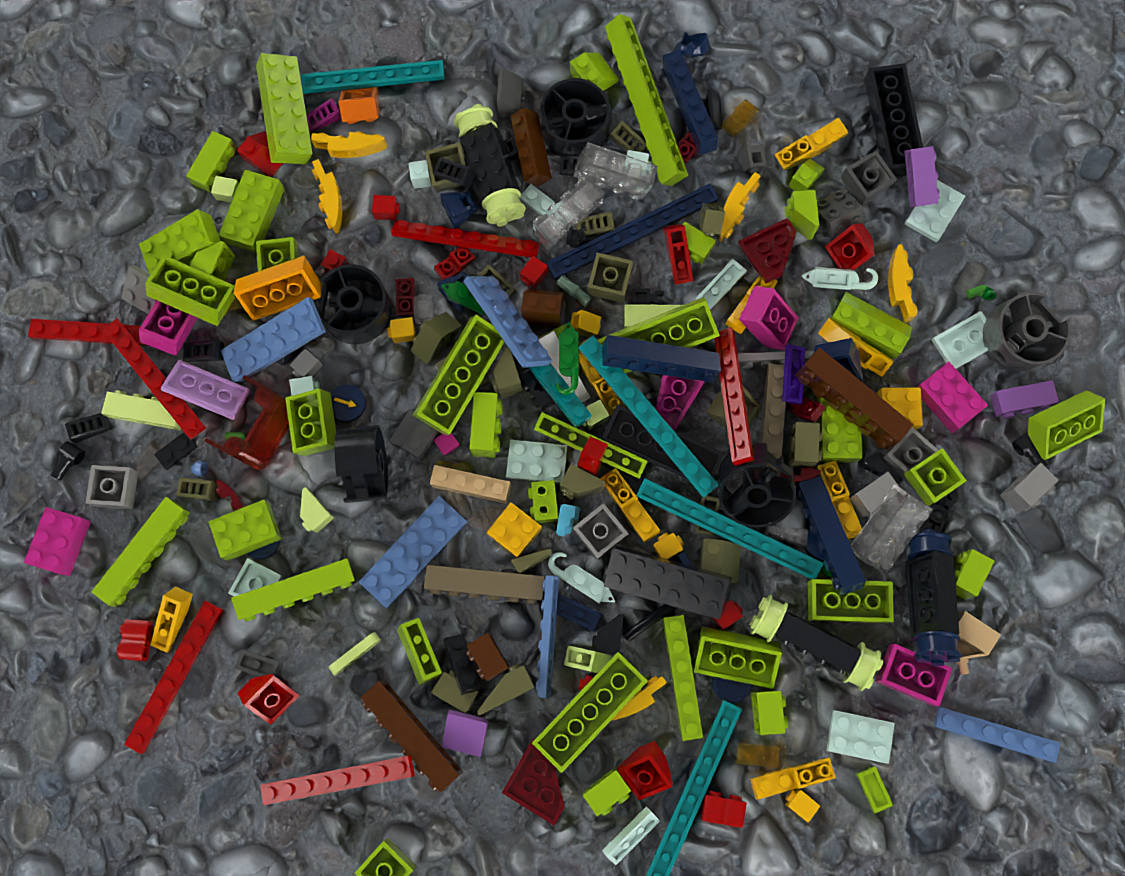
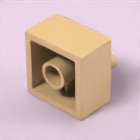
[956,611,1001,675]

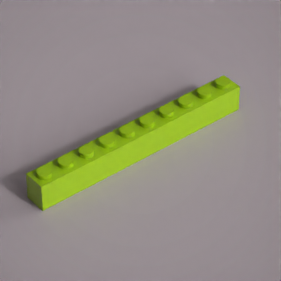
[605,14,688,186]

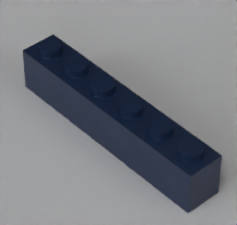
[662,50,718,155]
[602,335,721,383]
[796,476,866,595]

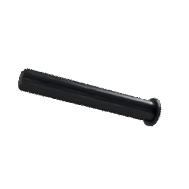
[623,604,677,642]

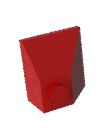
[237,131,284,177]
[825,223,875,271]
[237,674,300,725]
[617,741,673,800]

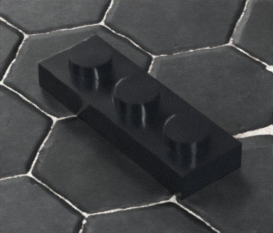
[443,634,481,695]

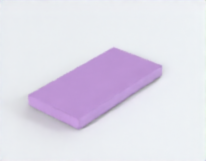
[161,360,250,420]

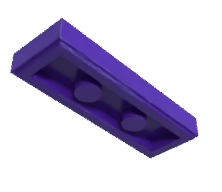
[782,344,805,405]

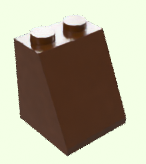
[521,288,565,328]

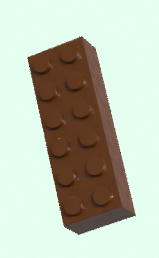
[795,347,914,450]
[360,681,463,793]

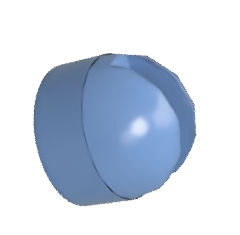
[191,461,208,477]

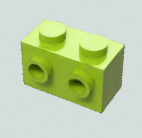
[528,480,558,523]

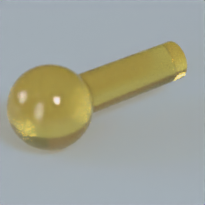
[435,460,471,473]

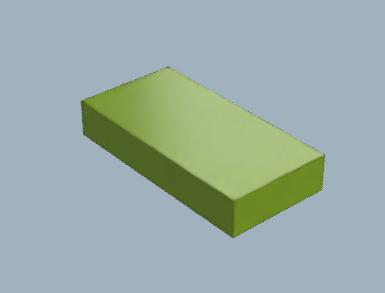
[856,766,893,814]

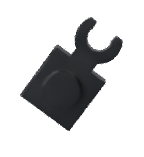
[566,226,586,248]
[632,288,664,305]

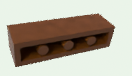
[510,107,552,186]

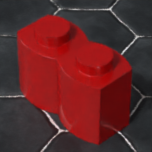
[116,619,154,662]
[701,791,747,828]

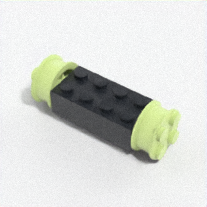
[454,104,526,227]
[749,594,883,691]

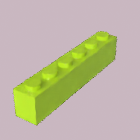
[534,412,648,479]
[91,497,190,607]
[231,558,355,622]
[662,615,703,741]

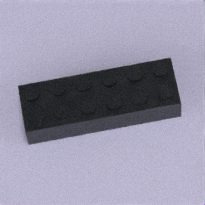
[864,63,923,177]
[601,404,724,479]
[604,546,732,619]

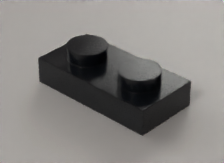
[154,432,198,470]

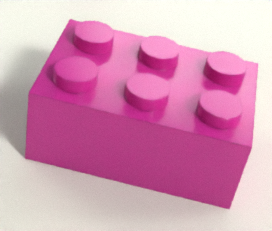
[739,286,799,351]
[139,300,198,356]
[917,362,988,433]
[24,507,91,576]
[875,644,953,707]

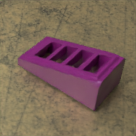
[306,98,342,133]

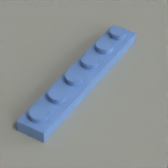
[536,575,559,698]
[933,707,1060,763]

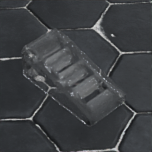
[765,526,808,547]

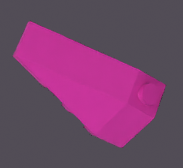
[656,375,705,430]

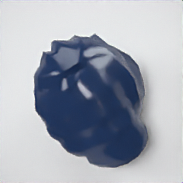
[673,32,710,58]

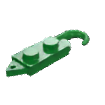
[441,281,486,315]
[555,322,579,395]

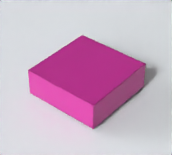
[433,433,460,456]

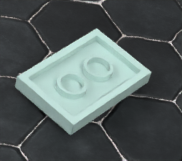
[905,180,965,243]
[931,311,988,369]
[506,440,567,484]
[826,710,895,764]

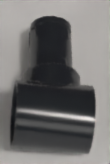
[1012,432,1048,467]
[50,441,85,481]

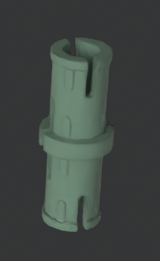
[556,275,592,307]

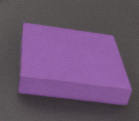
[442,710,489,757]

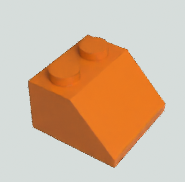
[338,87,380,124]

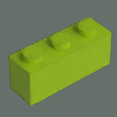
[186,131,237,193]
[397,618,442,685]

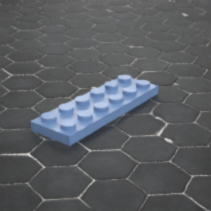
[463,276,552,367]
[221,297,326,384]
[359,496,467,609]

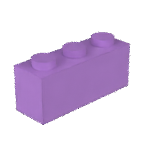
[905,146,940,207]
[990,380,1059,419]

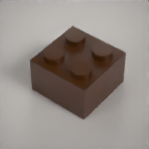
[466,633,510,681]

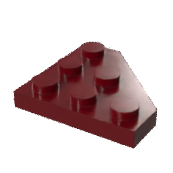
[738,218,796,284]
[502,738,565,825]

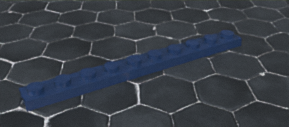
[546,184,719,280]

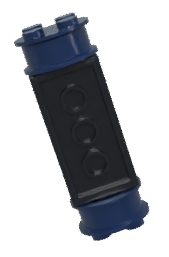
[906,529,962,666]

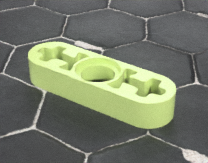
[328,632,381,676]

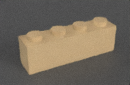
[430,465,511,504]

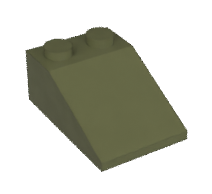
[477,663,536,715]

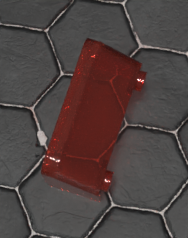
[204,375,289,470]

